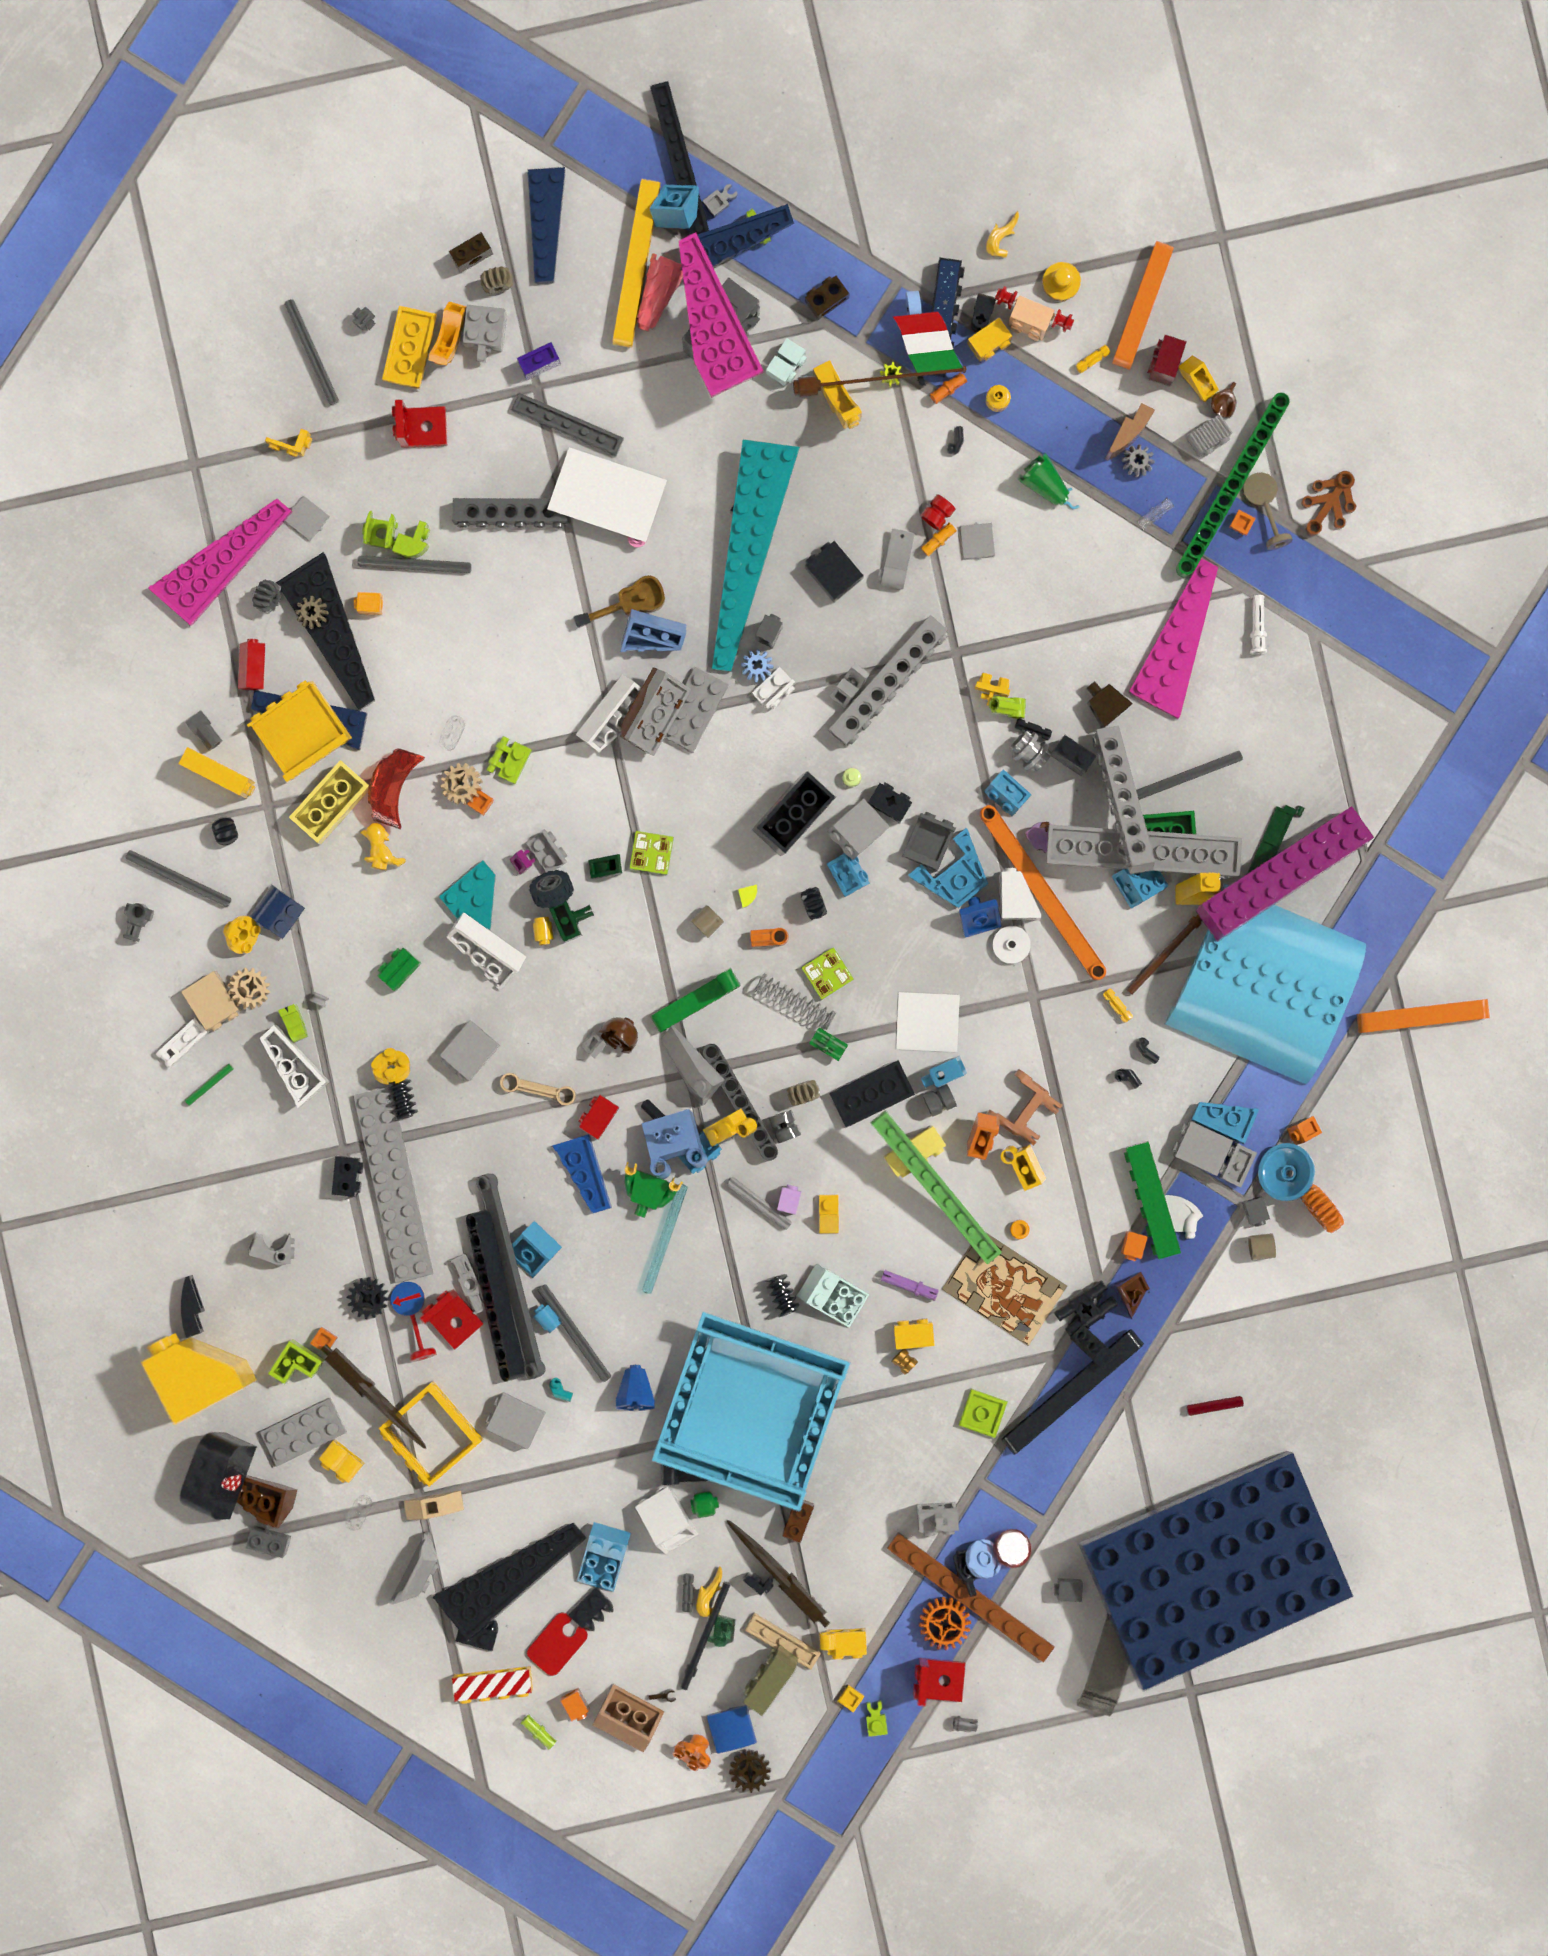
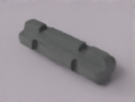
[682,1573,694,1612]

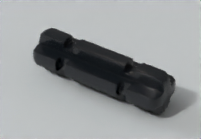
[1015,718,1052,740]

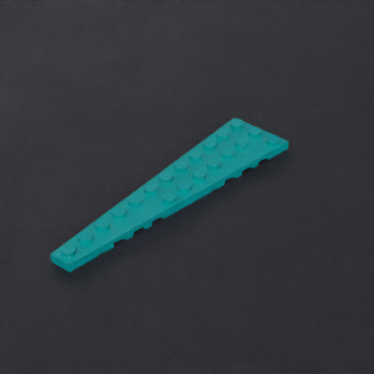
[712,439,800,672]

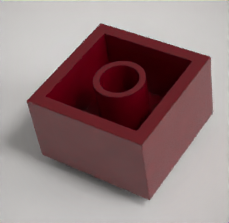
[1147,335,1187,386]

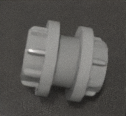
[1010,731,1051,772]

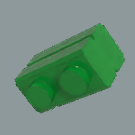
[377,947,422,992]

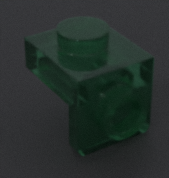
[708,1615,736,1647]

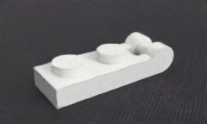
[156,1018,208,1068]

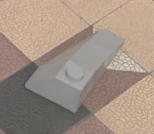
[661,1026,725,1106]

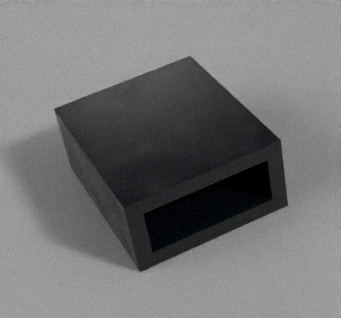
[805,541,864,603]
[1051,734,1096,776]

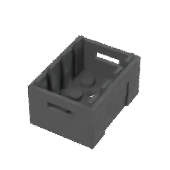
[682,277,760,360]

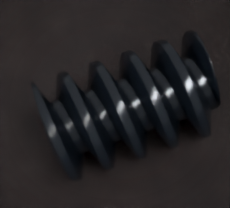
[388,1079,418,1120]
[765,1274,799,1318]

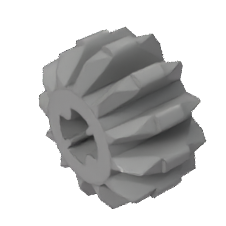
[1122,444,1155,478]

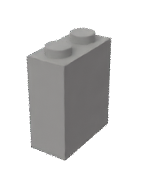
[827,799,890,860]
[440,1020,500,1081]
[1172,1121,1233,1176]
[485,1393,546,1449]

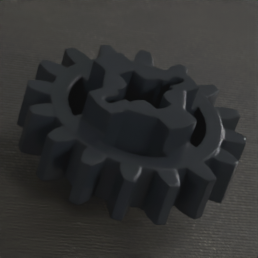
[347,1277,389,1319]

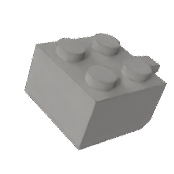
[463,305,507,362]
[917,1502,959,1536]

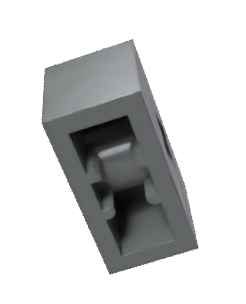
[755,614,783,649]
[245,1526,291,1558]

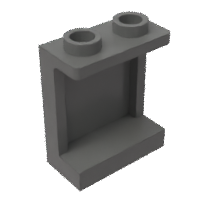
[902,812,956,871]

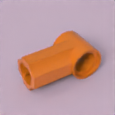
[751,928,789,947]

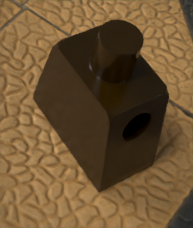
[1086,681,1133,728]

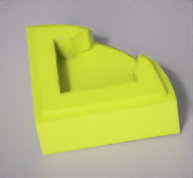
[738,884,757,908]

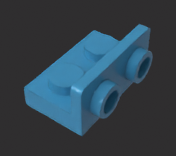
[984,769,1032,816]
[827,853,870,897]

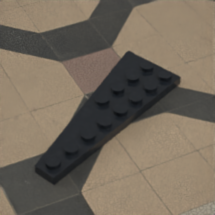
[276,552,376,711]
[433,1522,587,1641]

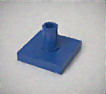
[959,897,1002,938]

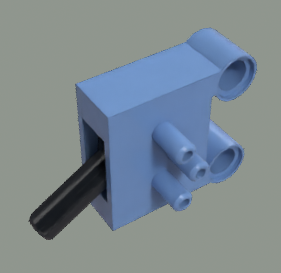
[641,1099,708,1179]

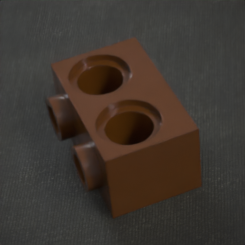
[782,1500,814,1543]

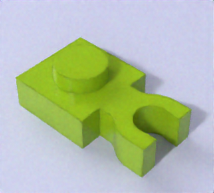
[866,1700,888,1737]

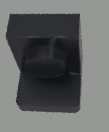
[743,1572,774,1596]

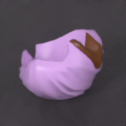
[1026,822,1052,853]

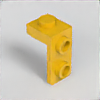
[265,429,312,457]

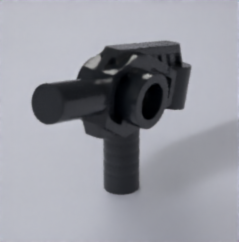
[953,1549,977,1597]

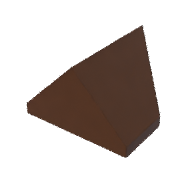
[1115,1272,1150,1319]

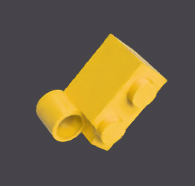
[703,1109,757,1146]
[1001,1144,1046,1191]
[819,1628,867,1659]

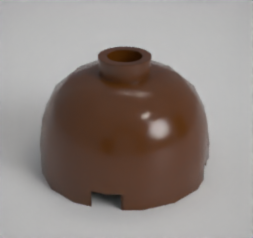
[599,1017,638,1054]

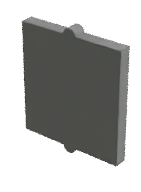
[285,496,330,541]
[960,522,995,560]

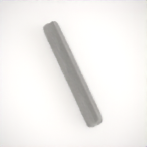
[727,1177,792,1230]

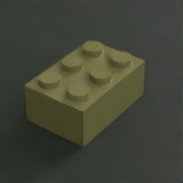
[743,1645,798,1716]

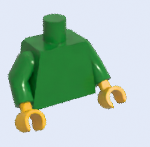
[624,1162,683,1218]

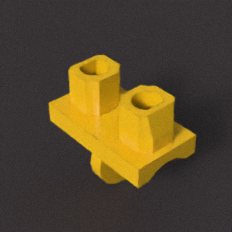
[975,673,1010,706]

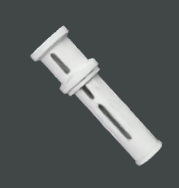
[1250,595,1267,654]

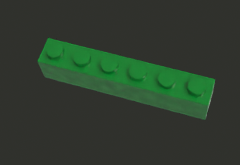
[1124,1141,1181,1259]

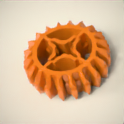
[1300,1184,1344,1233]
[919,1597,971,1650]

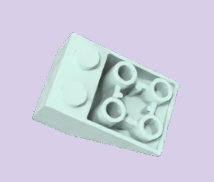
[797,1263,869,1328]

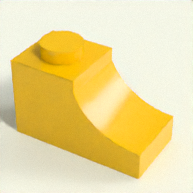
[1178,355,1219,402]

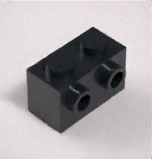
[331,1156,363,1197]

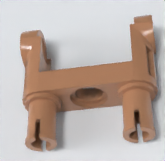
[987,1069,1063,1146]

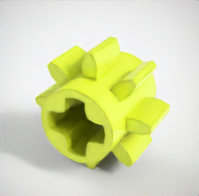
[880,362,902,387]

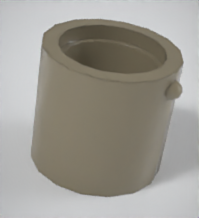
[691,905,724,938]
[1248,1233,1276,1261]

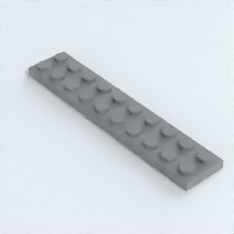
[1046,825,1242,877]
[353,1087,434,1283]

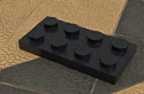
[829,1060,915,1128]

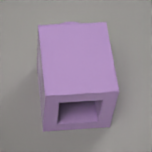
[777,1184,801,1214]

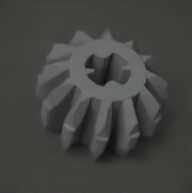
[252,579,282,613]

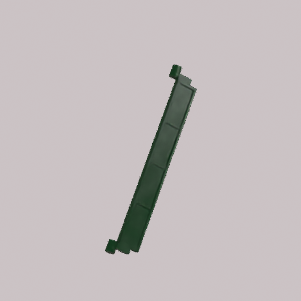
[1246,805,1305,875]

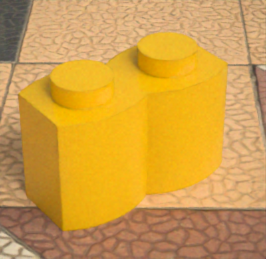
[319,1439,365,1483]

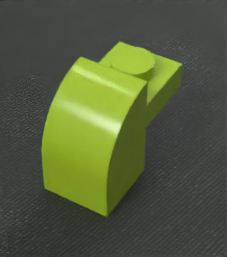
[392,520,430,559]

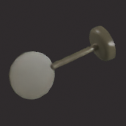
[1243,472,1293,550]

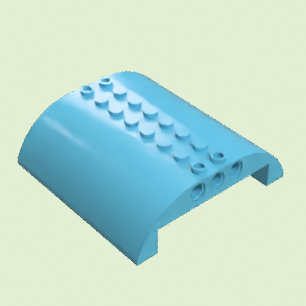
[1165,883,1366,1084]
[652,1312,850,1511]

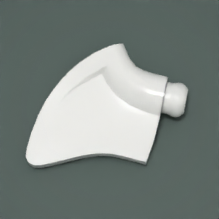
[1165,1195,1203,1239]

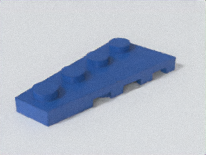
[552,1134,612,1214]

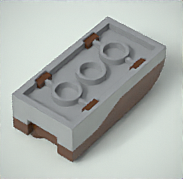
[620,667,691,756]

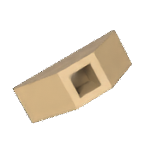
[404,1490,464,1520]

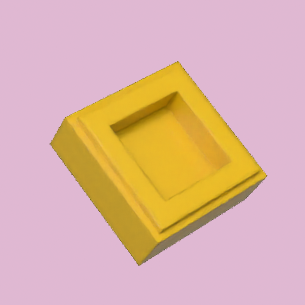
[837,1684,864,1712]

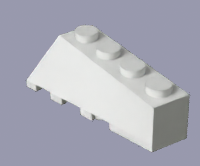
[576,674,641,752]
[447,913,526,991]
[260,1025,329,1108]

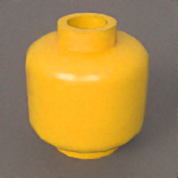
[985,385,1011,412]

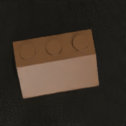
[593,1684,665,1753]

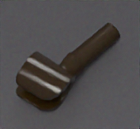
[649,1689,676,1702]

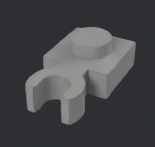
[703,184,738,218]

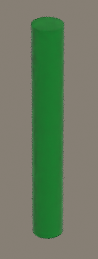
[185,1063,234,1106]

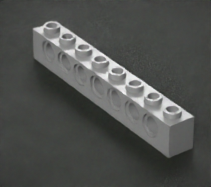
[829,615,948,746]
[1092,726,1155,874]

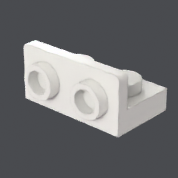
[752,667,795,710]

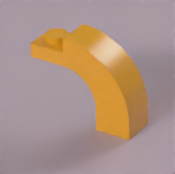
[428,301,467,366]

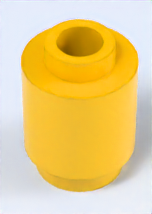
[533,917,554,945]

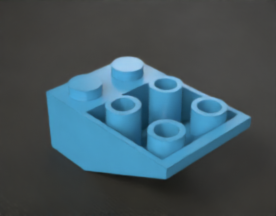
[577,1522,631,1592]

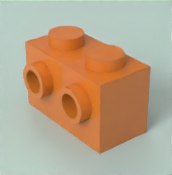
[967,1112,999,1160]

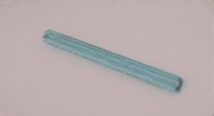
[642,1184,688,1294]

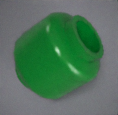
[690,1491,719,1518]

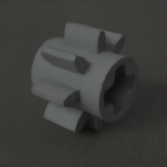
[352,307,376,331]

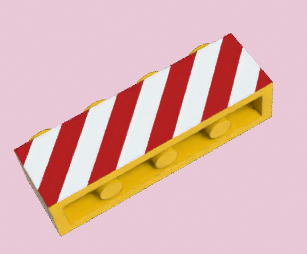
[452,1666,533,1704]

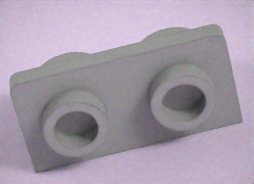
[527,829,567,872]

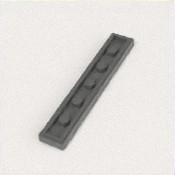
[511,393,624,456]

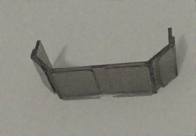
[1076,1614,1129,1717]

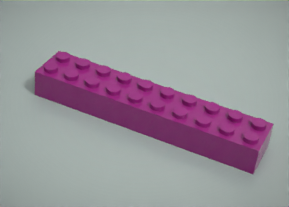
[1195,806,1374,942]

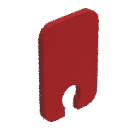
[527,1612,588,1676]

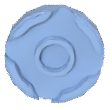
[965,1539,1002,1579]

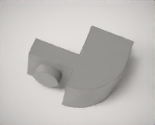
[830,663,870,708]

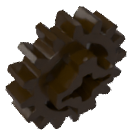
[729,1749,771,1793]

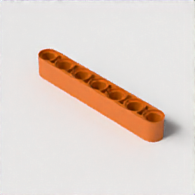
[1112,241,1174,370]
[1356,999,1490,1033]

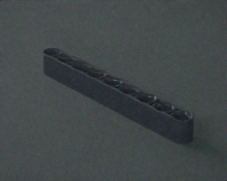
[466,1210,525,1382]
[1001,1329,1144,1455]

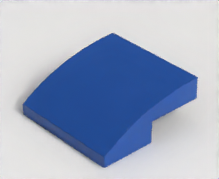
[707,1705,757,1754]

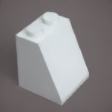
[999,868,1041,920]
[635,1487,698,1554]

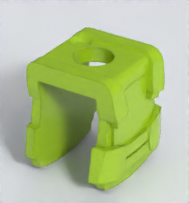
[362,511,398,549]

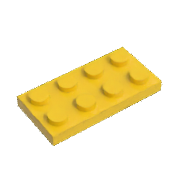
[382,306,437,389]

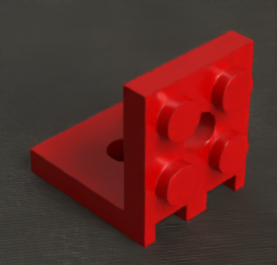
[392,400,448,448]
[420,1289,484,1350]
[913,1658,966,1706]

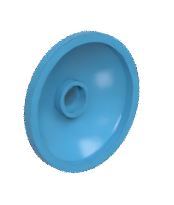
[1258,1143,1315,1201]

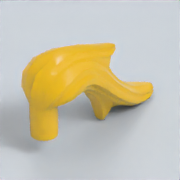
[986,211,1019,258]
[696,1566,722,1617]

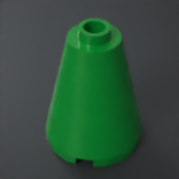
[1017,452,1069,506]

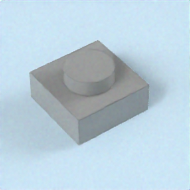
[581,1032,607,1058]

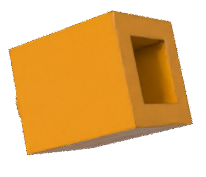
[354,592,383,615]

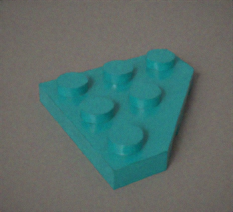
[439,860,496,930]

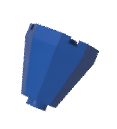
[616,1365,655,1411]

